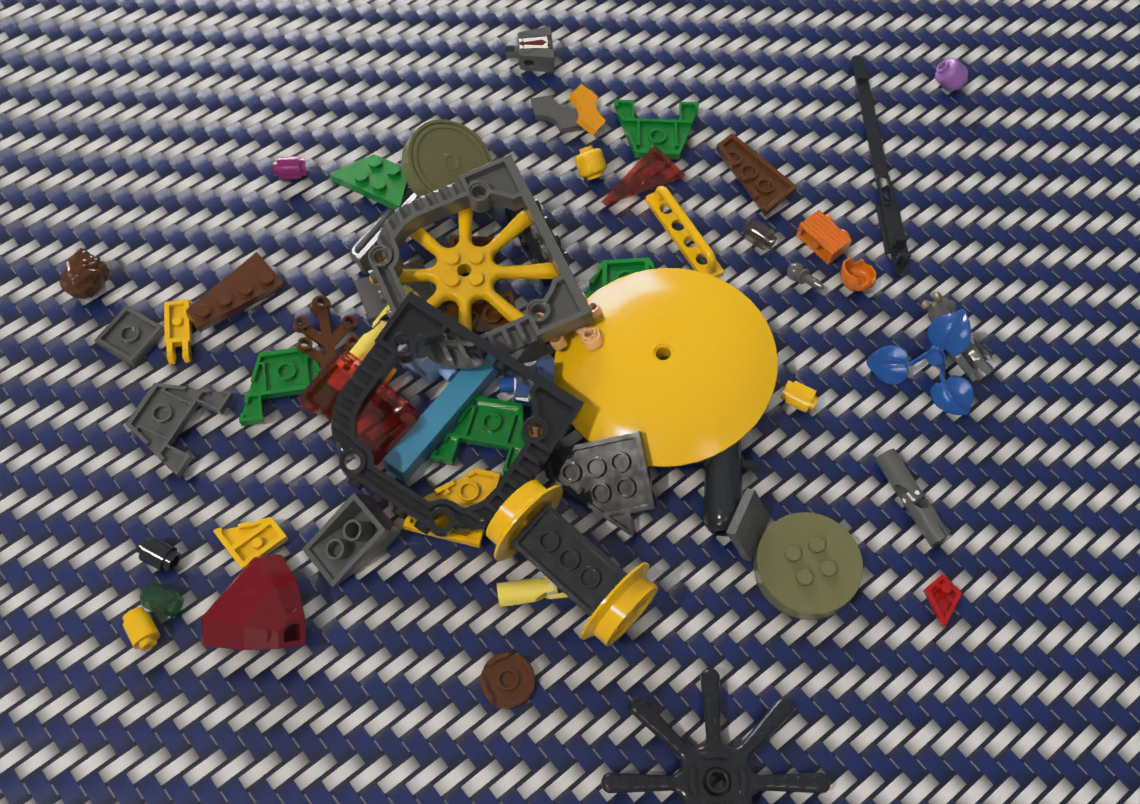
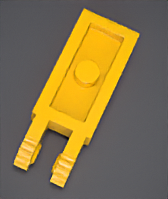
[164,299,192,365]

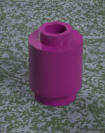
[273,156,307,180]

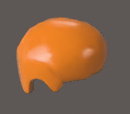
[840,257,877,291]

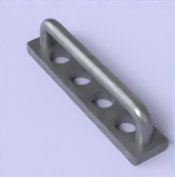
[350,187,418,275]

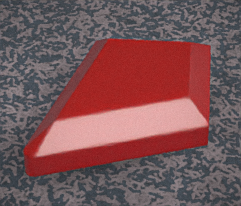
[923,573,962,627]

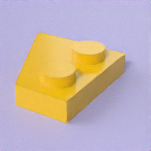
[213,517,288,570]

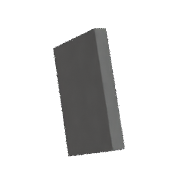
[354,259,435,323]

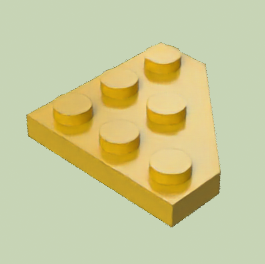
[403,468,501,548]

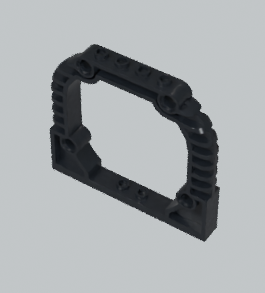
[331,291,584,537]

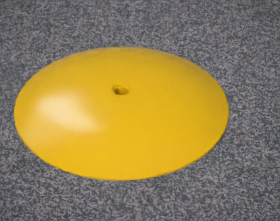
[554,268,778,467]

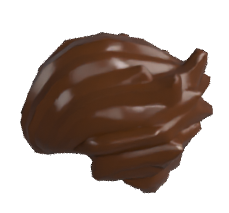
[59,248,113,299]

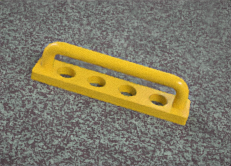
[645,186,724,278]

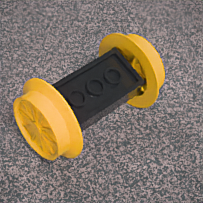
[486,480,658,647]

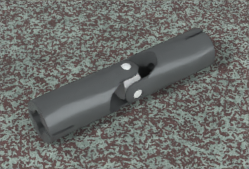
[875,449,951,547]

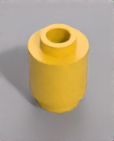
[780,380,819,413]
[122,607,160,651]

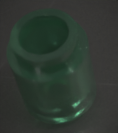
[140,582,184,618]

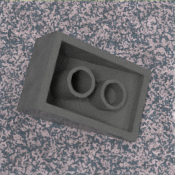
[302,492,401,588]

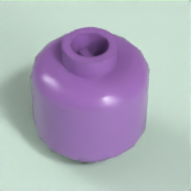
[935,58,968,91]

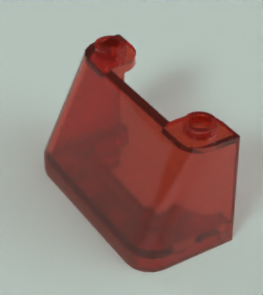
[297,348,420,466]

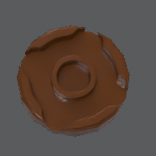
[480,652,535,709]

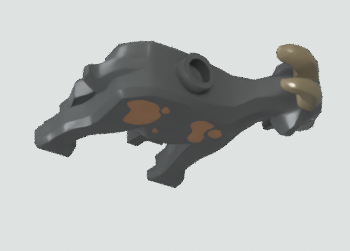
[922,292,993,382]

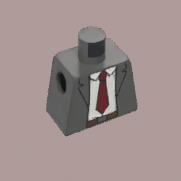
[505,27,554,73]

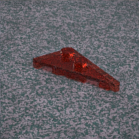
[601,145,685,206]

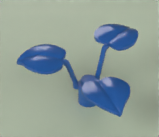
[866,309,974,415]

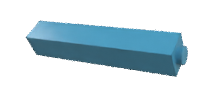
[383,363,499,483]

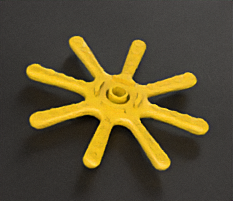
[369,208,558,331]

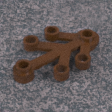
[293,295,360,378]

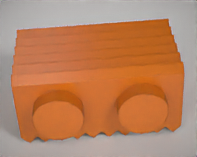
[796,210,852,265]

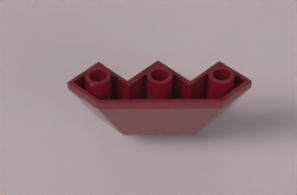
[201,554,306,650]

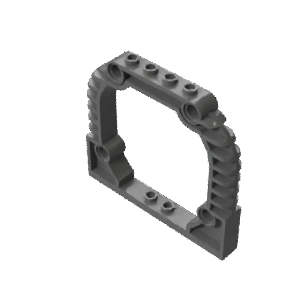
[368,154,593,370]

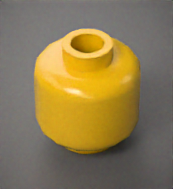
[575,145,607,181]

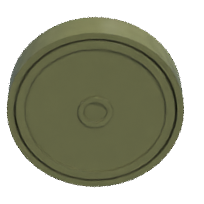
[401,119,493,198]
[753,512,863,620]

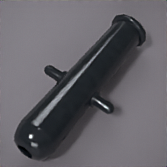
[699,440,759,536]

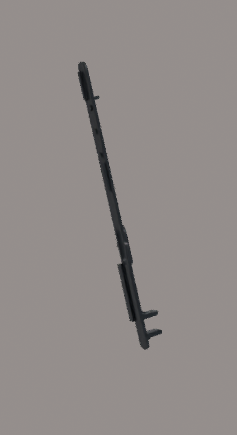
[851,55,911,276]

